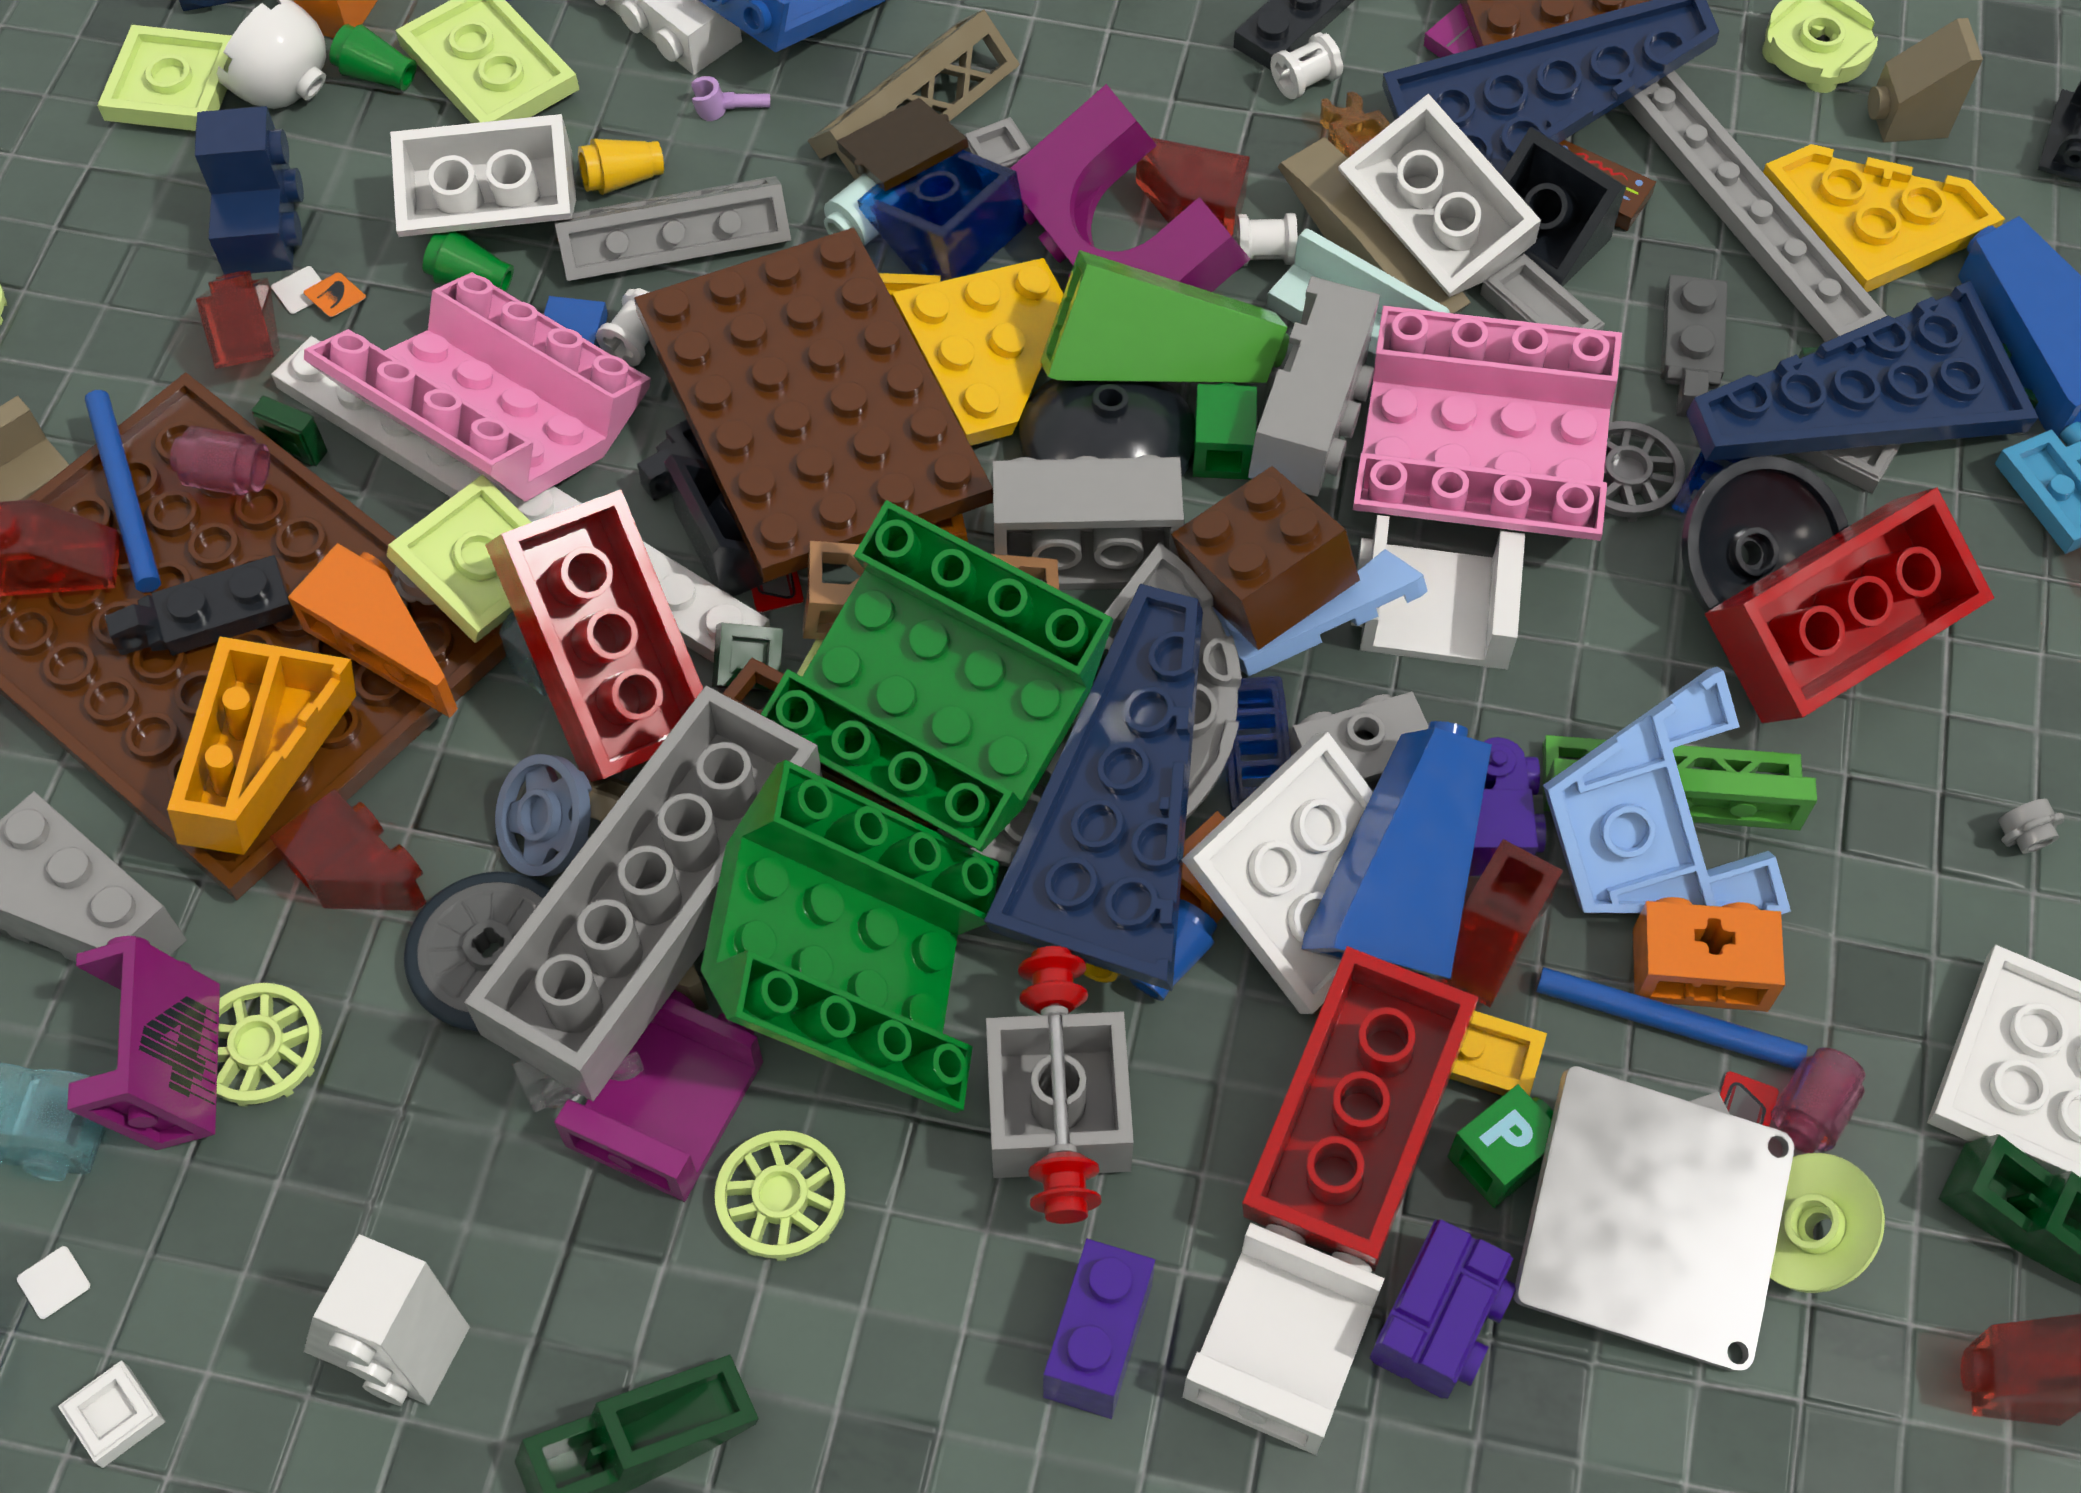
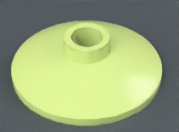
[1770,1153,1885,1293]

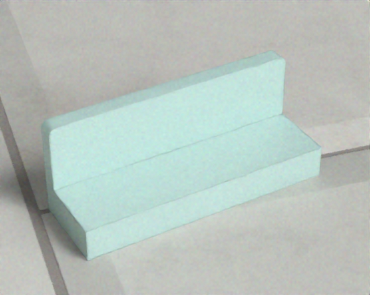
[1266,228,1450,367]

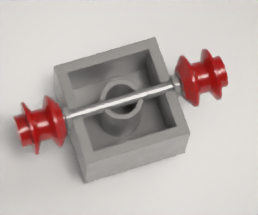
[986,946,1134,1224]

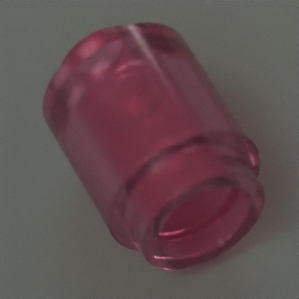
[170,426,270,496]
[1771,1047,1866,1153]

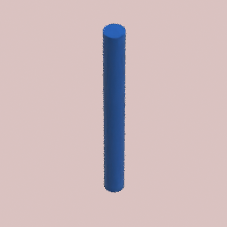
[85,390,161,592]
[1536,967,1808,1071]

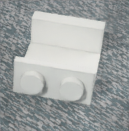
[1351,515,1525,670]
[1182,1223,1385,1456]

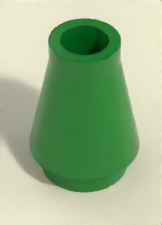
[329,24,417,91]
[422,231,514,292]

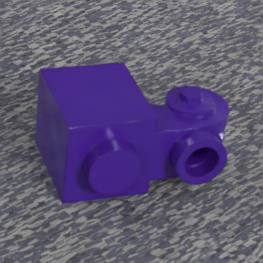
[1469,737,1546,876]

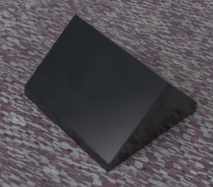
[1501,127,1626,286]
[664,454,777,597]

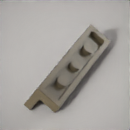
[807,9,1020,180]

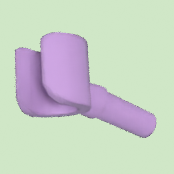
[691,76,770,121]

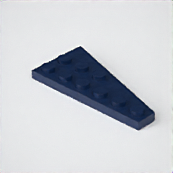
[1382,0,1720,175]
[1686,281,2038,461]
[984,584,1203,991]

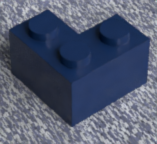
[195,106,304,276]

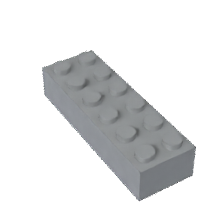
[464,686,822,1102]

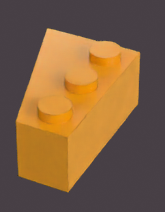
[167,636,356,855]

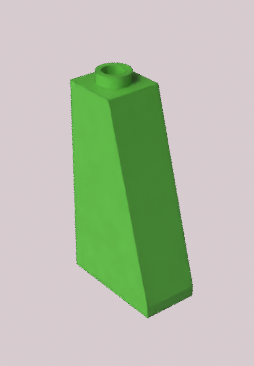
[1041,250,1289,383]

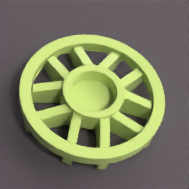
[217,983,322,1107]
[715,1130,846,1261]

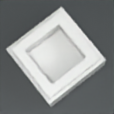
[58,1360,166,1468]

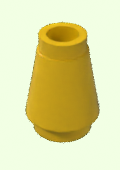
[578,139,664,195]

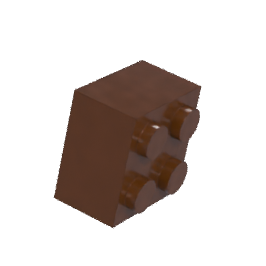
[1171,466,1360,650]

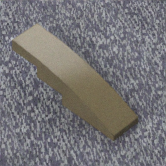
[1278,137,1471,314]

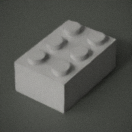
[993,455,1184,590]

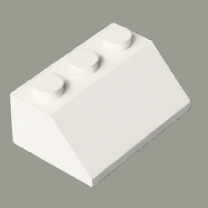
[1338,94,1541,297]
[390,114,576,237]

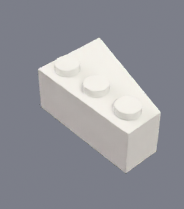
[304,1234,470,1406]

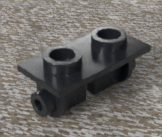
[2037,81,2081,182]

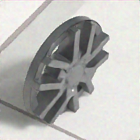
[1603,421,1685,522]

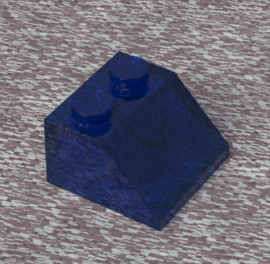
[857,150,1027,281]

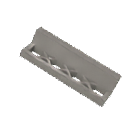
[555,176,791,281]

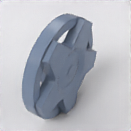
[495,754,592,877]

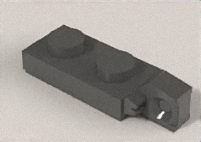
[1660,274,1728,418]

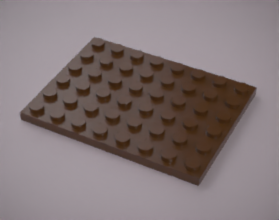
[0,372,519,901]

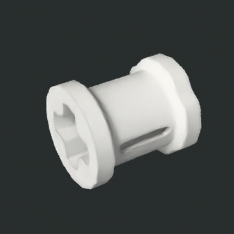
[1270,32,1343,100]
[1236,213,1298,266]
[596,288,649,366]

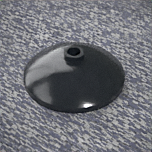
[1019,378,1195,478]
[1681,456,1849,612]

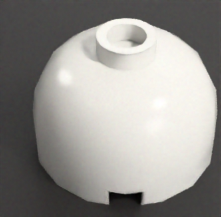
[217,0,326,109]

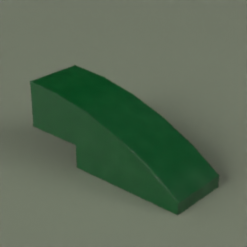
[1938,1134,2081,1285]
[514,1354,759,1493]

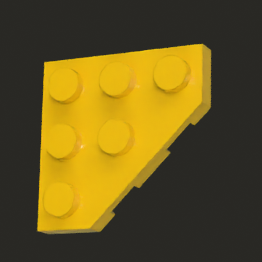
[1763,144,2005,292]
[891,258,1063,445]

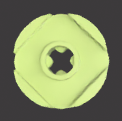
[1762,0,1878,93]

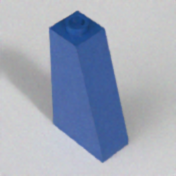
[1958,216,2081,439]
[1301,721,1492,979]

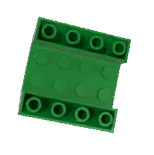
[761,500,1114,852]
[701,759,999,1113]

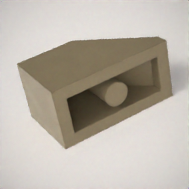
[1868,18,1983,142]

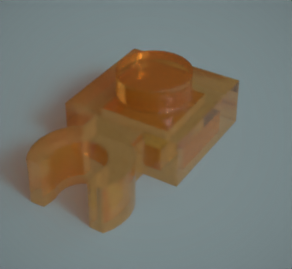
[1320,91,1390,158]

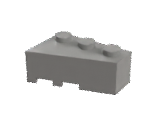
[1248,276,1380,497]
[0,791,187,962]

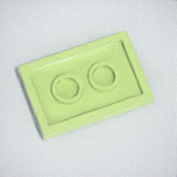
[395,0,580,123]

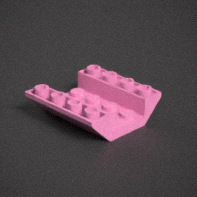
[304,272,651,502]
[1353,306,1622,541]

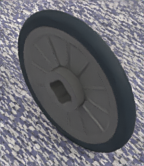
[404,872,551,1031]

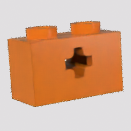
[1633,897,1785,1012]

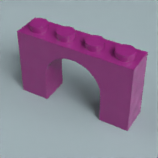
[1003,84,1250,292]

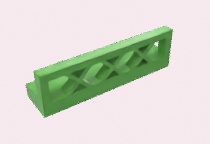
[1543,735,1817,830]

